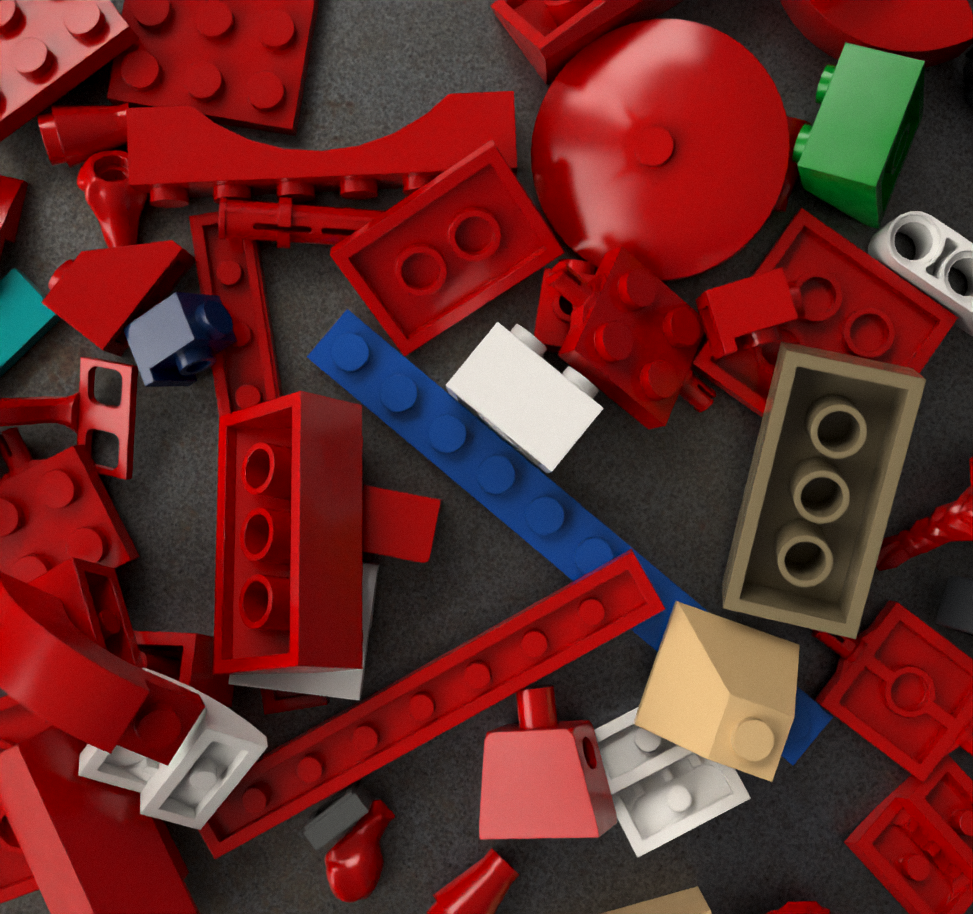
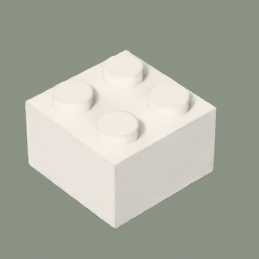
[446,322,603,474]

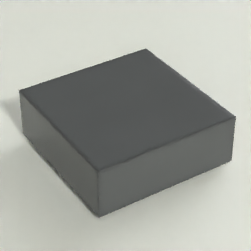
[303,779,375,851]

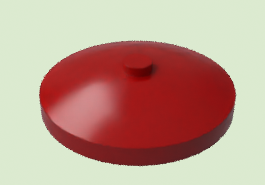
[531,19,790,282]

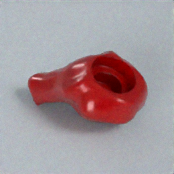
[77,150,148,248]
[324,799,395,903]

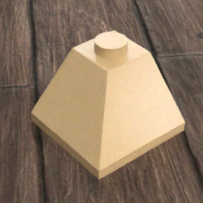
[633,601,800,782]

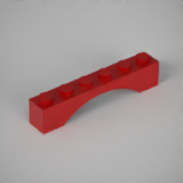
[126,91,517,208]

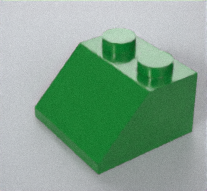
[792,42,925,229]

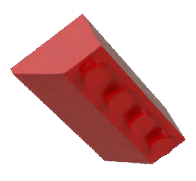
[213,391,363,675]

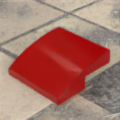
[844,754,973,914]

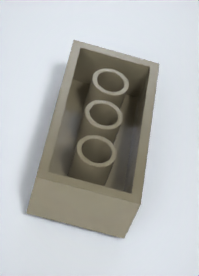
[721,341,926,639]

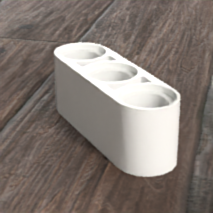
[868,211,973,337]

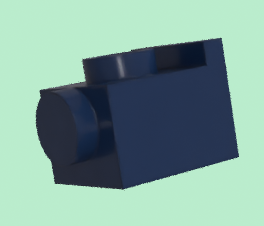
[123,292,237,387]

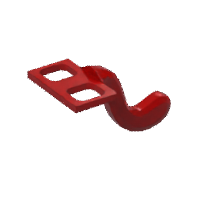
[0,356,138,480]

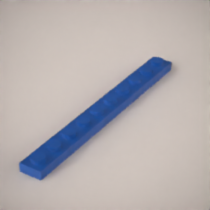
[307,309,833,765]

